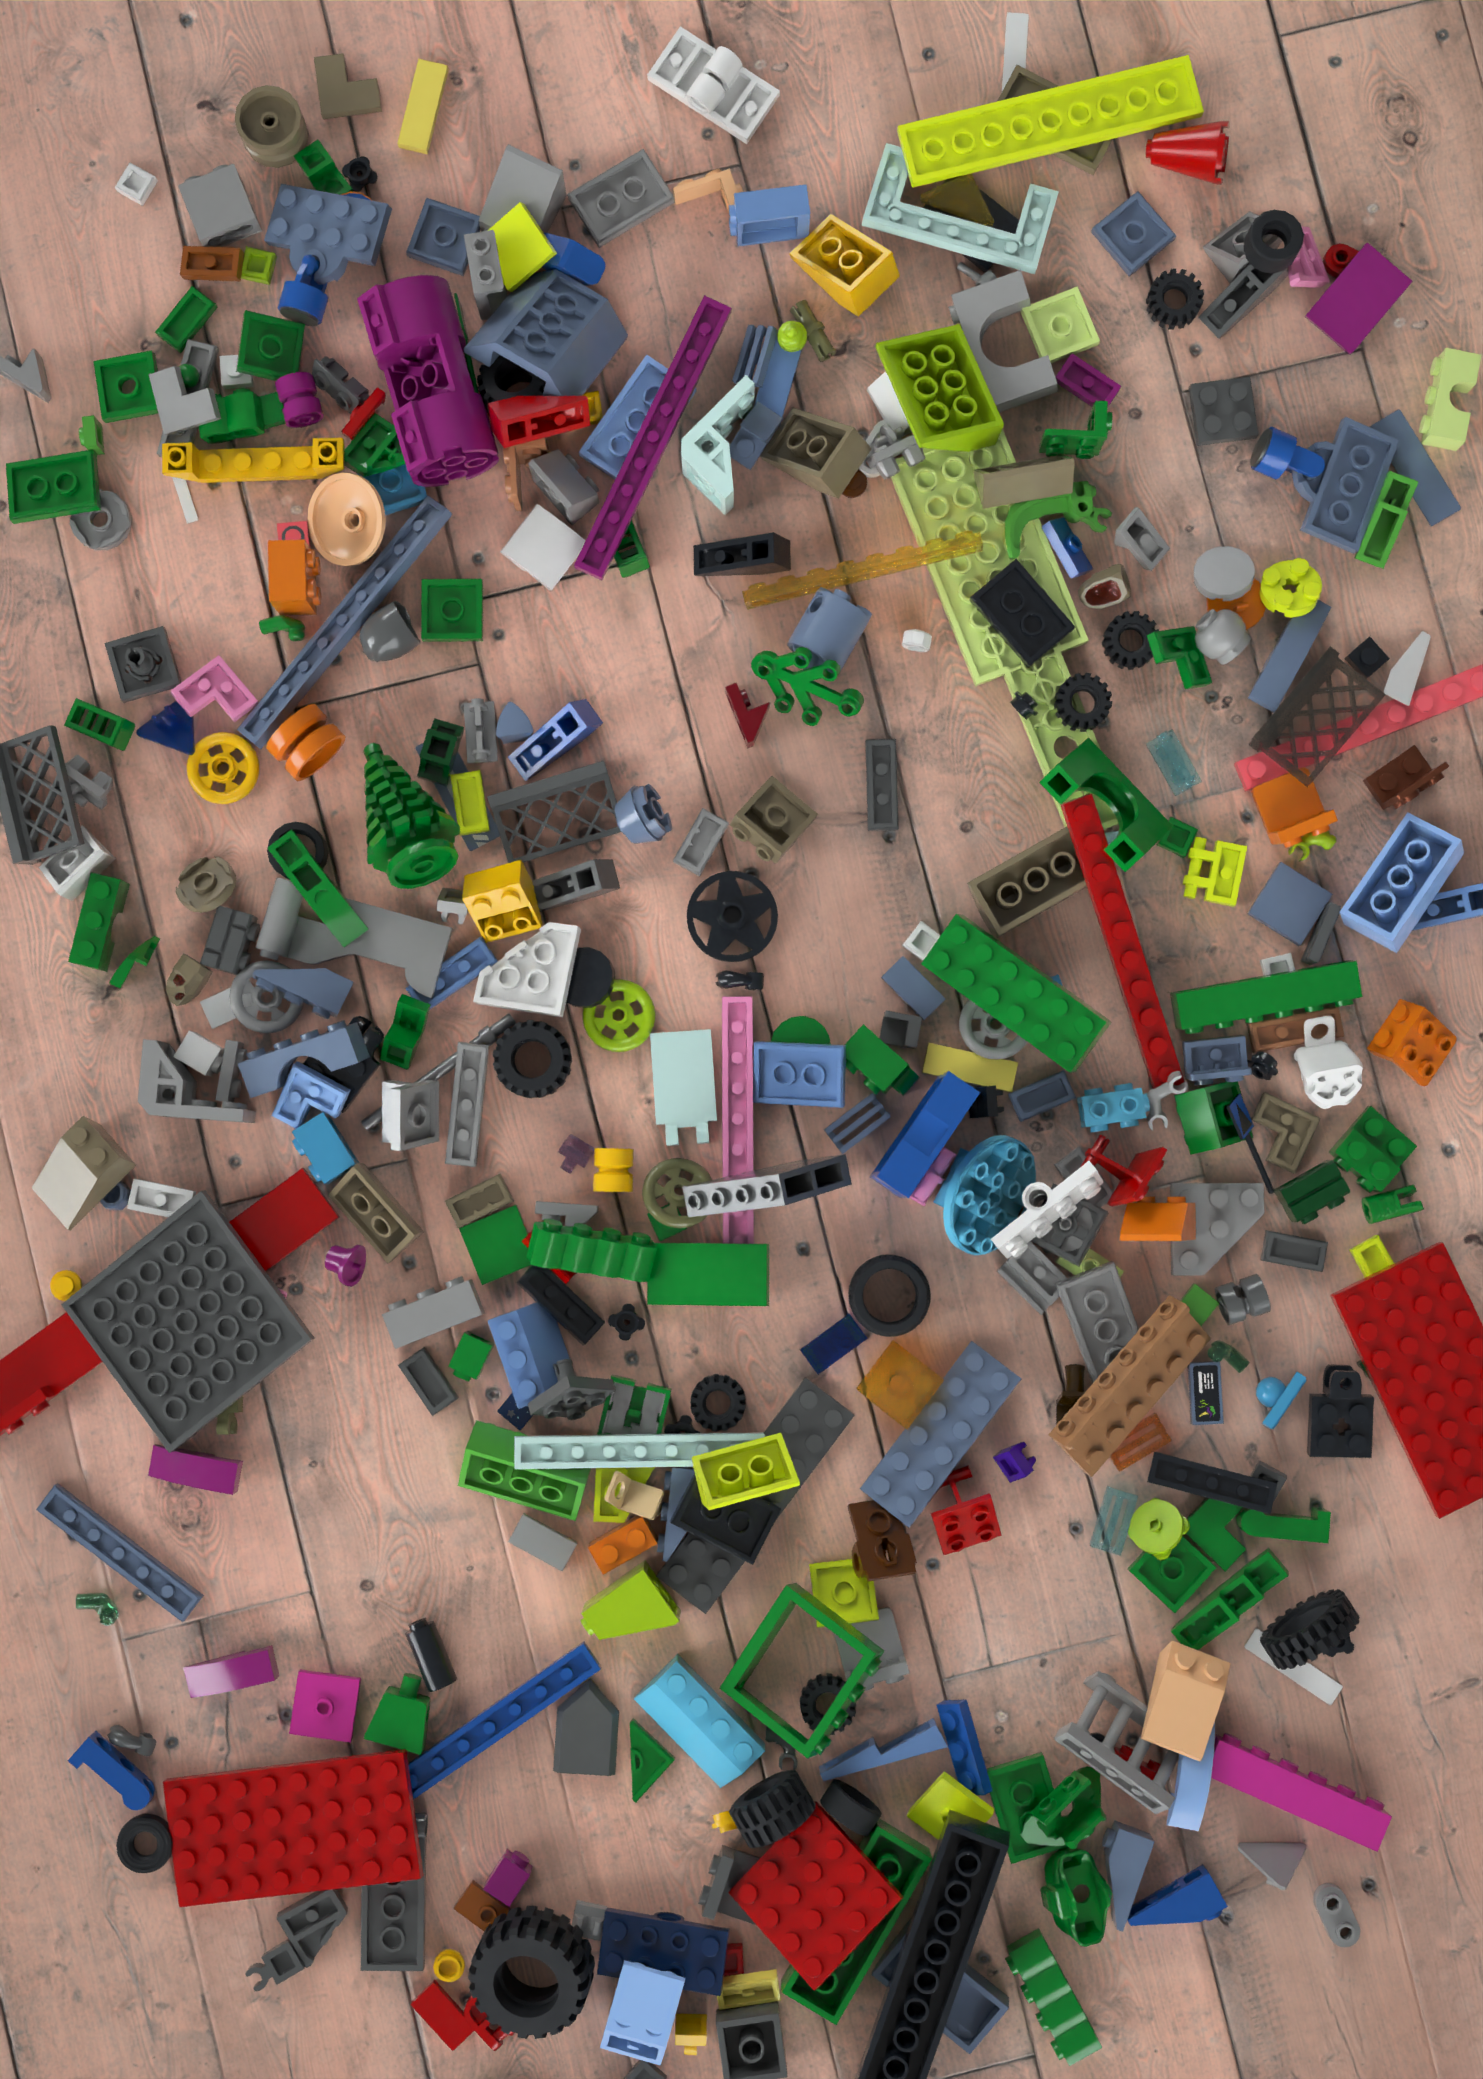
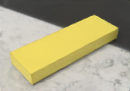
[397,59,449,155]
[922,1043,1018,1092]

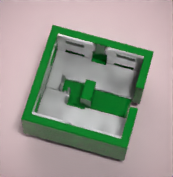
[597,1374,672,1435]

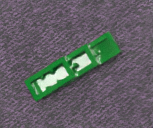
[1171,1548,1289,1650]

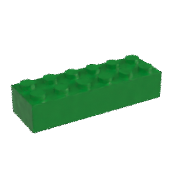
[921,914,1111,1073]
[781,1818,932,2025]

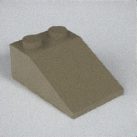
[760,407,872,499]
[32,1116,136,1231]

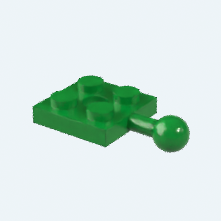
[93,350,199,423]

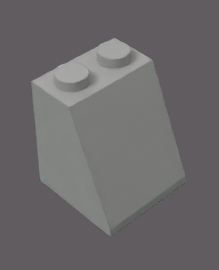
[478,144,567,233]

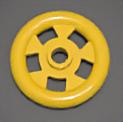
[187,732,259,804]

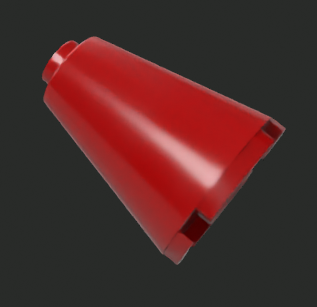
[1146,121,1230,185]

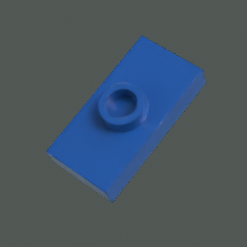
[1041,517,1093,579]

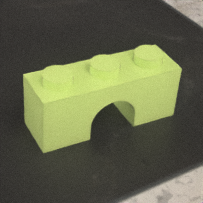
[1419,348,1482,451]

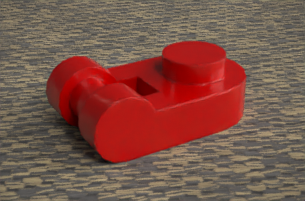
[464,1996,514,2051]

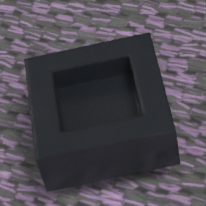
[1344,636,1390,681]

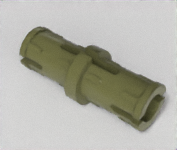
[790,300,837,362]

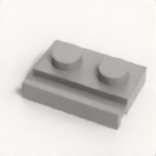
[997,1241,1067,1315]

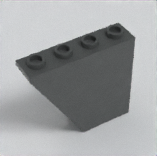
[682,1154,852,1217]

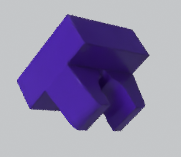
[993,1442,1036,1483]

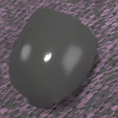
[359,601,420,662]

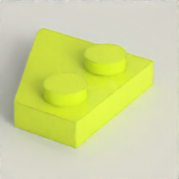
[593,1467,655,1523]

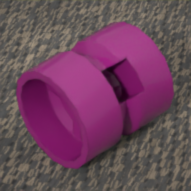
[275,372,324,428]

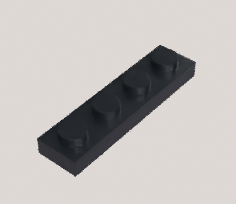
[1147,1452,1277,1514]

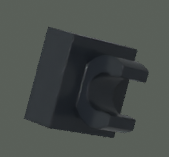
[969,1086,1004,1118]

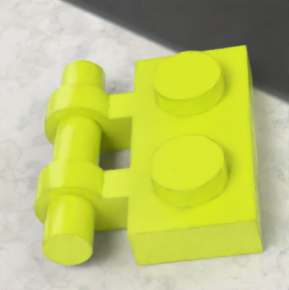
[1183,837,1247,907]

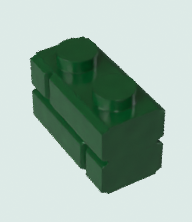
[1274,1160,1350,1224]

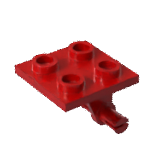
[1080,1135,1167,1207]
[931,1465,1002,1555]

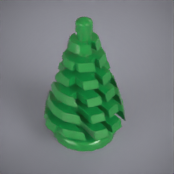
[363,743,460,889]

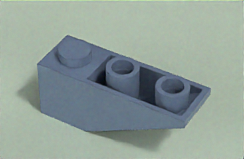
[252,968,354,1019]
[657,1467,695,1562]

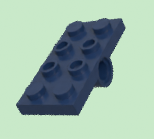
[597,1907,730,1996]

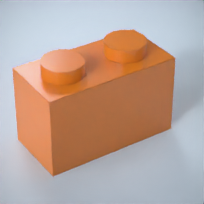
[588,1515,659,1575]

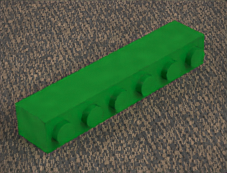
[1170,960,1363,1034]

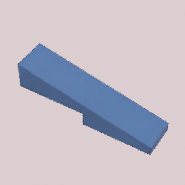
[819,1718,948,1781]

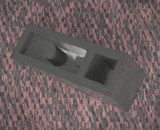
[1198,264,1289,339]
[532,859,620,912]

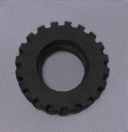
[468,1906,595,2039]

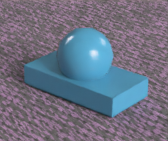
[1256,1372,1307,1430]

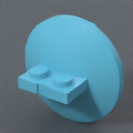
[933,1135,1036,1255]

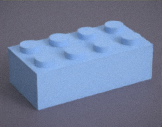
[1339,812,1464,953]

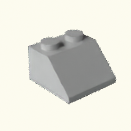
[528,449,599,525]

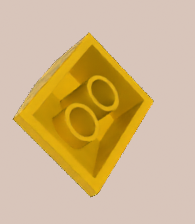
[789,214,900,317]

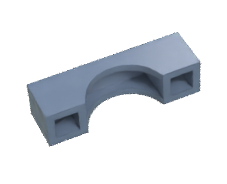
[238,1020,370,1098]

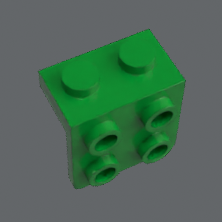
[1039,401,1113,459]

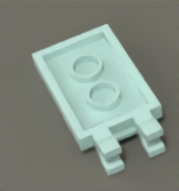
[650,1029,717,1146]

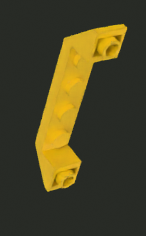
[162,437,344,483]

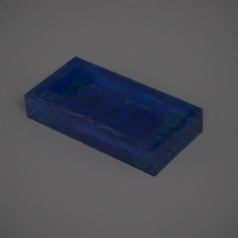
[800,1313,868,1375]

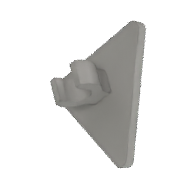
[1238,1843,1306,1890]

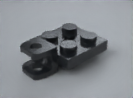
[1307,1365,1374,1458]

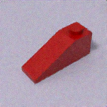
[488,396,590,448]

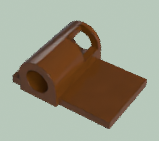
[847,1500,917,1582]

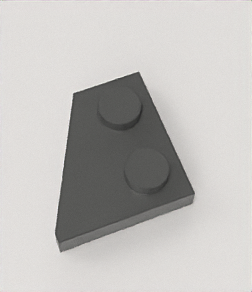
[276,1889,348,1968]

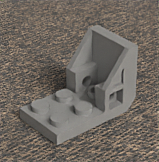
[138,1039,256,1123]

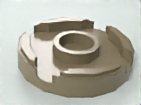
[176,856,236,913]

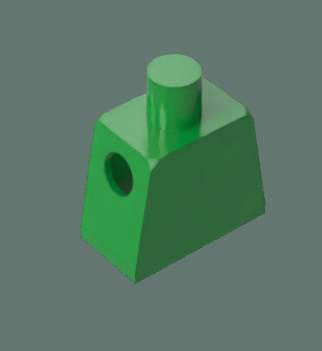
[364,1673,431,1755]

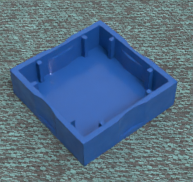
[870,1071,980,1198]

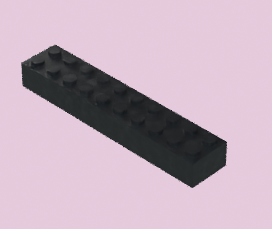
[855,1810,1010,2079]

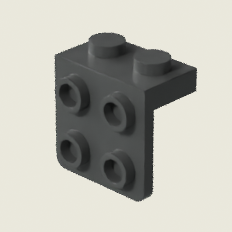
[698,1845,760,1925]

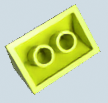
[691,1433,800,1510]

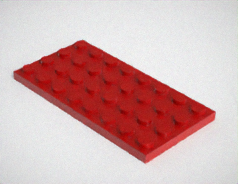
[1330,1242,1483,1519]
[163,1749,424,1907]

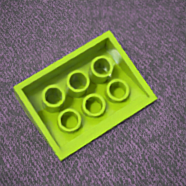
[875,324,1004,452]

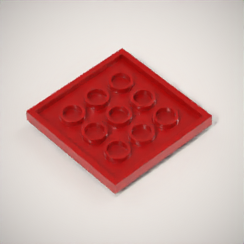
[728,1801,904,1991]

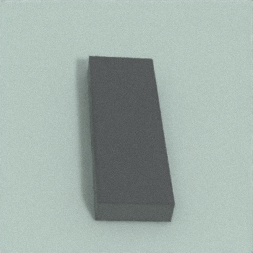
[865,739,899,831]

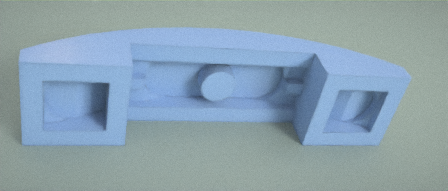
[1166,1722,1215,1831]

